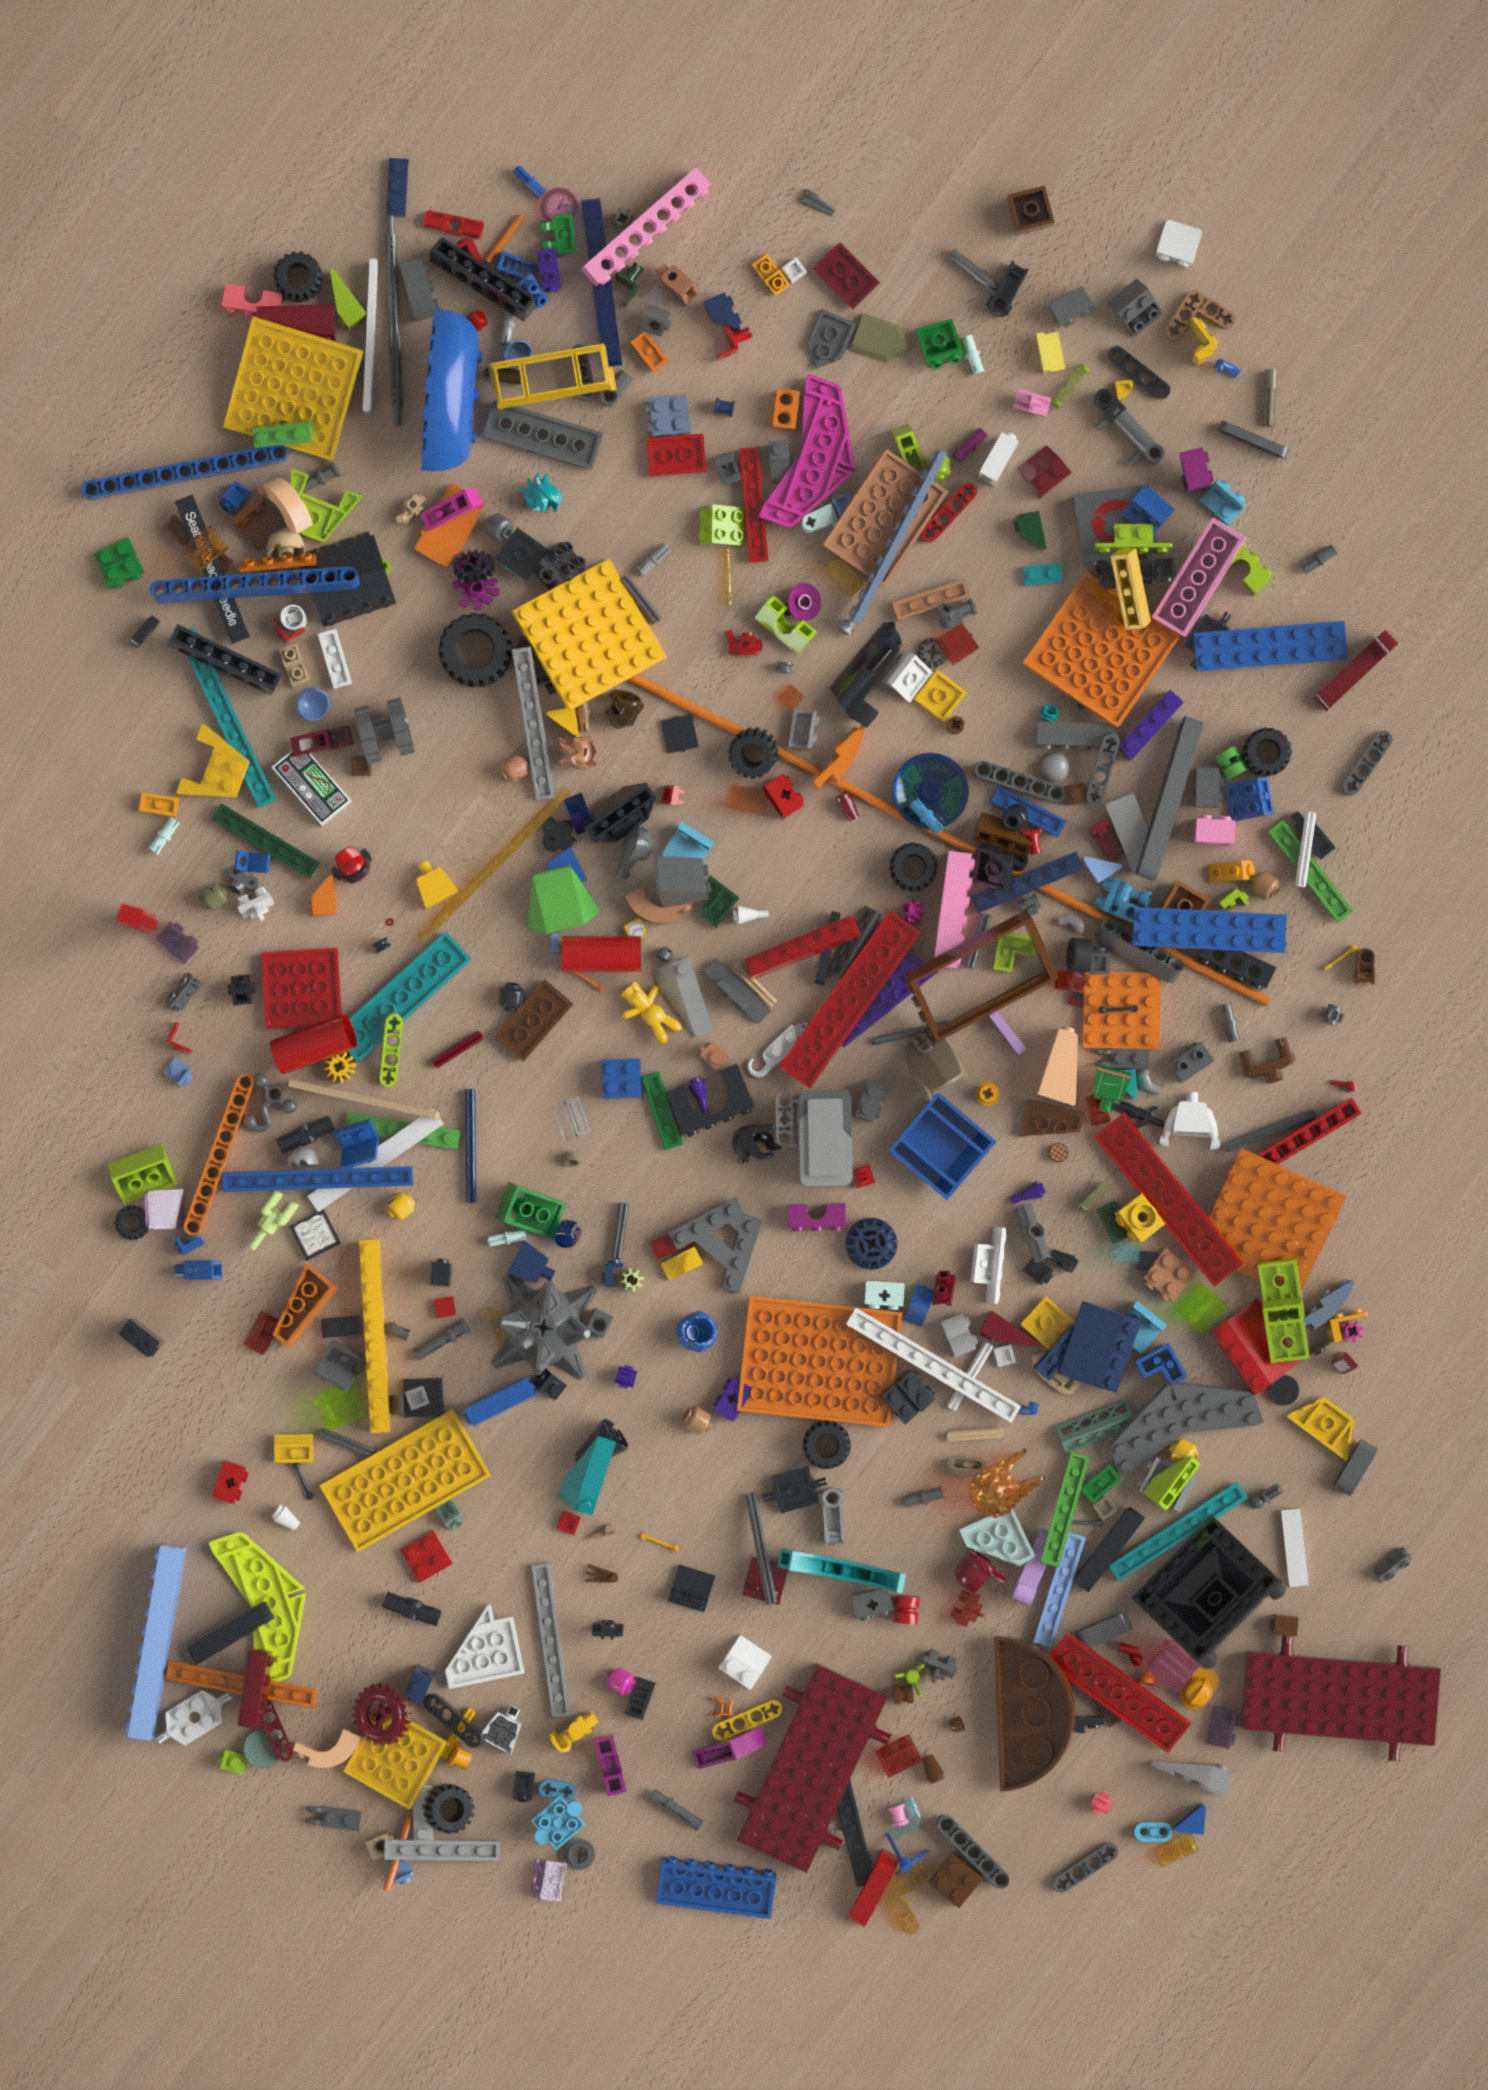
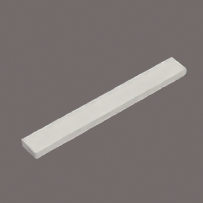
[363,259,378,414]
[308,1109,443,1212]

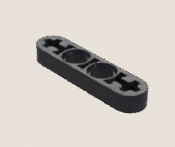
[1108,346,1170,400]
[815,911,841,985]
[423,1693,485,1748]

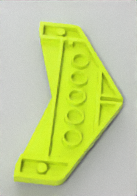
[209,1532,307,1681]

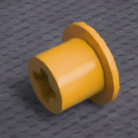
[975,1082,1000,1106]
[447,1743,472,1769]

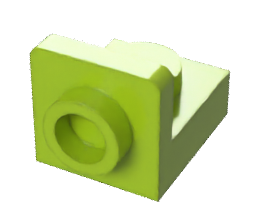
[1217,888,1249,910]
[218,1749,247,1775]

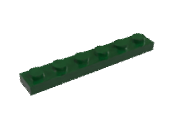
[212,803,320,879]

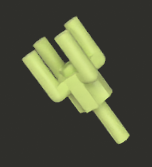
[249,1190,299,1250]

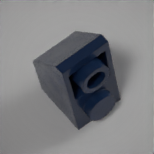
[704,292,742,331]

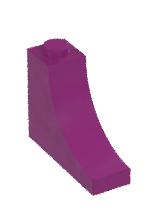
[692,1727,767,1769]

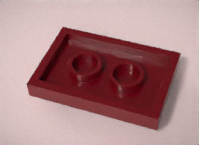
[813,242,880,310]

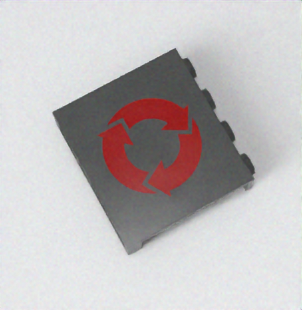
[1072,484,1158,568]

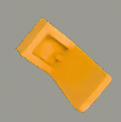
[1208,860,1255,883]
[1327,1309,1368,1343]

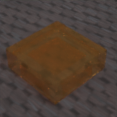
[778,684,805,711]

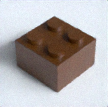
[1007,185,1055,236]
[928,1852,983,1908]

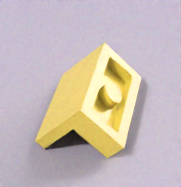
[1035,332,1065,374]

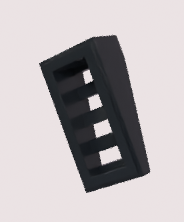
[625,1676,656,1720]

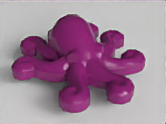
[452,577,500,611]

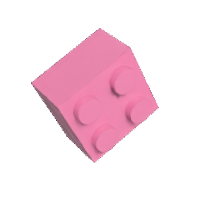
[1192,815,1235,846]

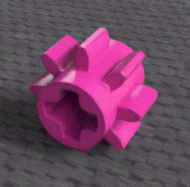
[901,899,924,924]
[1340,1320,1364,1343]

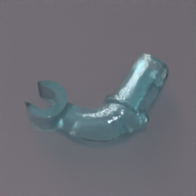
[890,1797,923,1840]

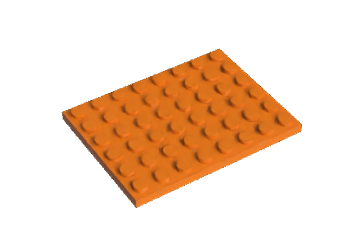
[737,1296,902,1427]

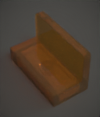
[181,526,229,572]
[727,784,768,816]

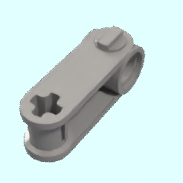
[819,1487,845,1545]

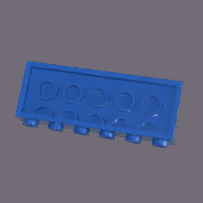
[656,1856,777,1919]

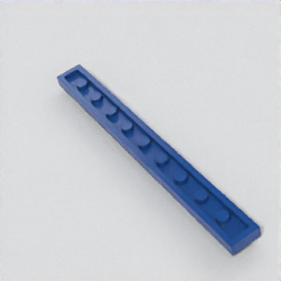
[222,1166,414,1192]

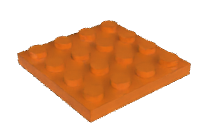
[1082,971,1161,1050]

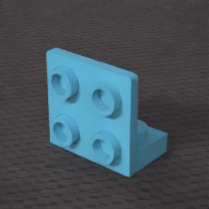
[1199,479,1246,526]
[662,821,714,860]
[1126,1300,1167,1354]

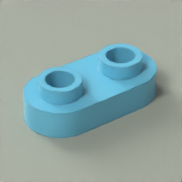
[1134,1822,1173,1842]

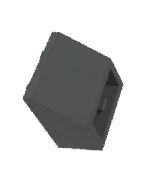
[1107,278,1163,337]

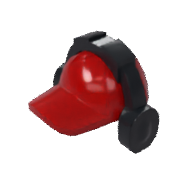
[331,846,372,884]

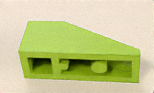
[330,268,367,330]
[891,423,926,472]
[1142,1455,1201,1511]

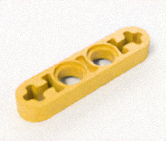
[712,1699,782,1741]

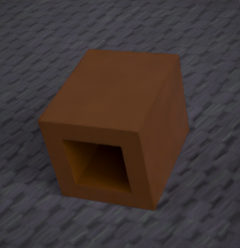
[1269,1614,1299,1637]

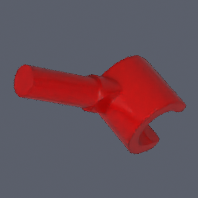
[1330,1080,1357,1092]

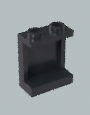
[119,1318,165,1357]

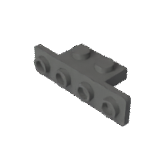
[704,958,771,1024]

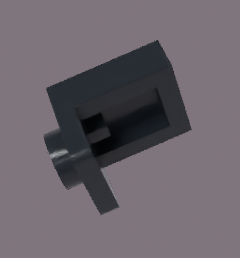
[533,1369,567,1401]

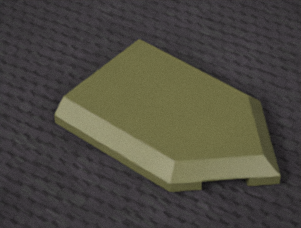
[851,313,911,362]

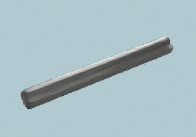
[1225,1109,1316,1152]

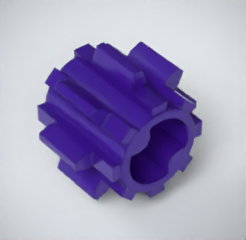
[615,1365,637,1389]

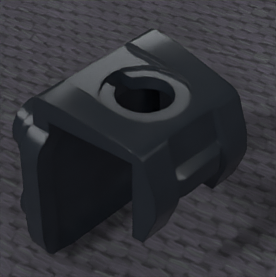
[533,541,586,591]

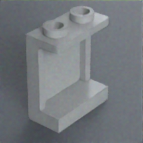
[1137,1456,1198,1512]

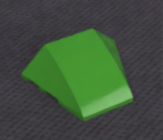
[526,865,601,934]

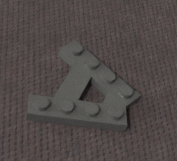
[668,1197,763,1293]

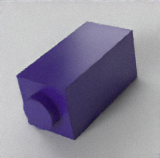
[536,248,561,293]

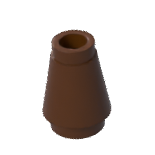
[922,1754,945,1784]

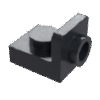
[1023,1258,1053,1285]
[513,1770,535,1802]

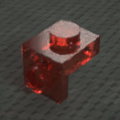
[1086,1094,1110,1126]

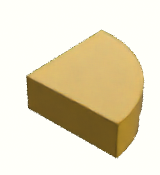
[1114,379,1133,400]

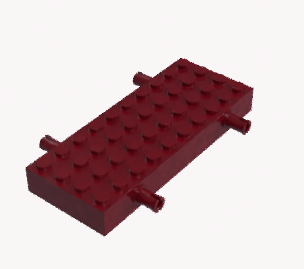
[1240,1636,1441,1762]
[733,1663,892,1873]

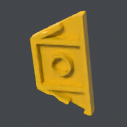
[1286,1396,1355,1461]

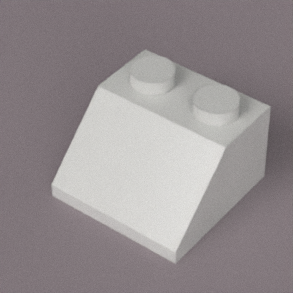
[718,1635,772,1690]

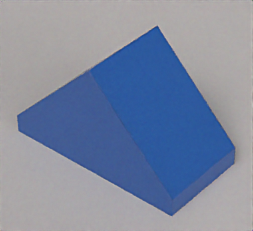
[904,1284,934,1327]
[1173,1803,1206,1835]

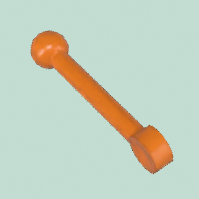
[571,972,606,992]

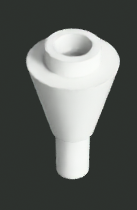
[732,906,769,925]

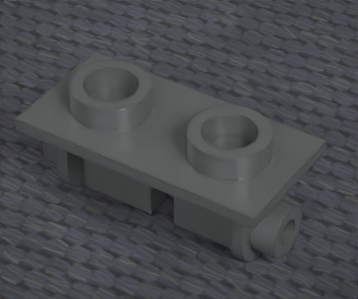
[166,973,201,1012]
[1373,1546,1412,1583]

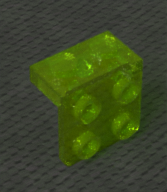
[315,1382,366,1430]

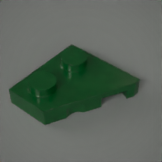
[701,875,739,928]
[1096,1201,1128,1244]

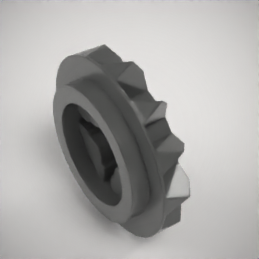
[917,637,948,668]
[564,1838,595,1870]

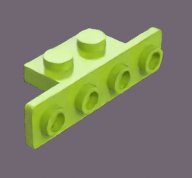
[1094,524,1172,553]

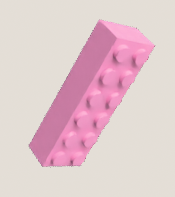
[1152,518,1247,637]
[933,851,975,970]

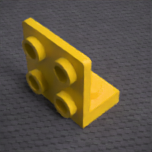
[1189,317,1218,366]

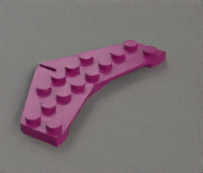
[758,374,855,528]

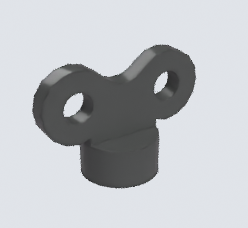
[228,866,259,895]

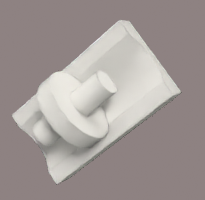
[238,887,275,921]

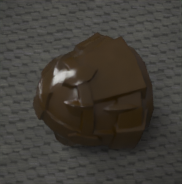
[605,689,644,729]

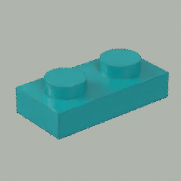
[1023,563,1063,586]

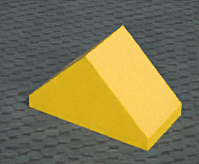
[546,708,579,737]

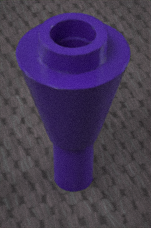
[687,1076,709,1112]
[1010,1180,1046,1204]

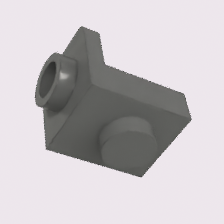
[715,452,742,486]

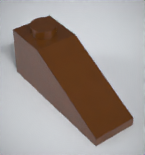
[972,812,1033,858]

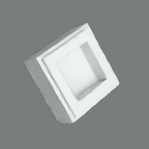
[781,257,807,284]
[993,1344,1016,1367]

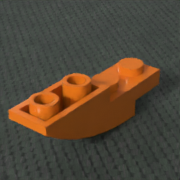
[812,725,864,791]

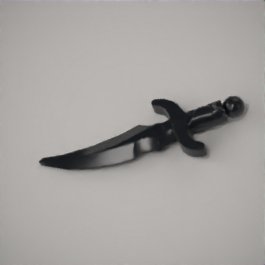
[1099,1101,1165,1128]

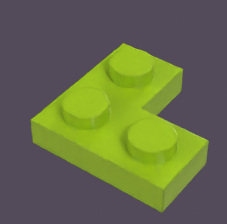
[993,933,1035,973]

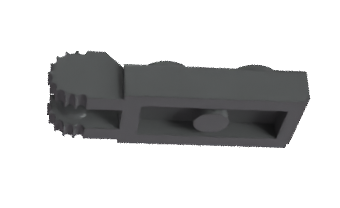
[1095,1049,1149,1069]
[305,1806,361,1831]

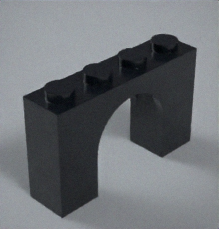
[666,1064,754,1138]

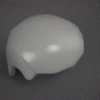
[1040,752,1069,782]
[287,1147,319,1167]

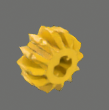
[323,1052,356,1083]

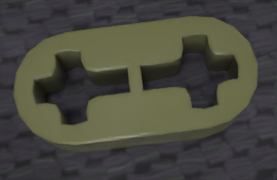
[1077,1181,1110,1213]

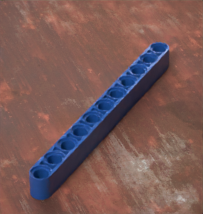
[82,445,289,500]
[149,567,360,604]

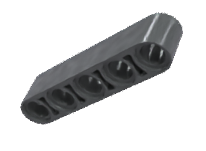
[974,761,1065,803]
[1095,919,1184,983]
[937,1814,1010,1889]

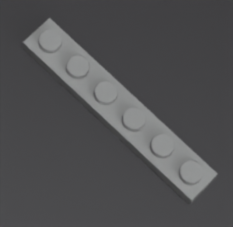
[384,1840,500,1861]

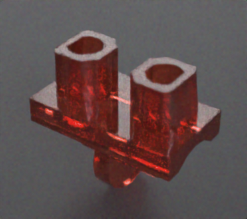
[950,1591,985,1627]

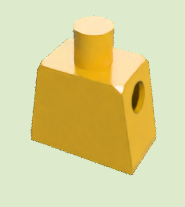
[416,860,459,909]

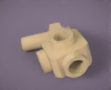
[396,492,427,524]

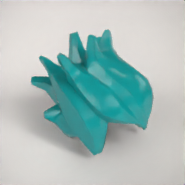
[519,473,562,513]

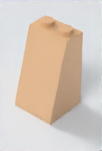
[1036,1026,1078,1107]

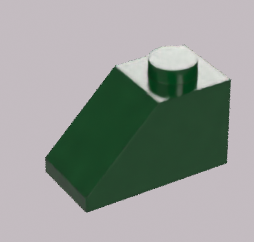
[1013,511,1047,551]

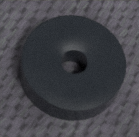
[1268,1375,1299,1406]

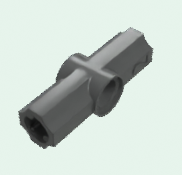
[1015,1204,1051,1263]

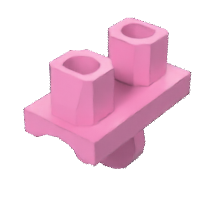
[1013,389,1051,417]

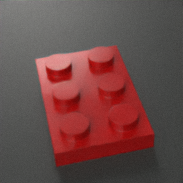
[646,433,707,477]

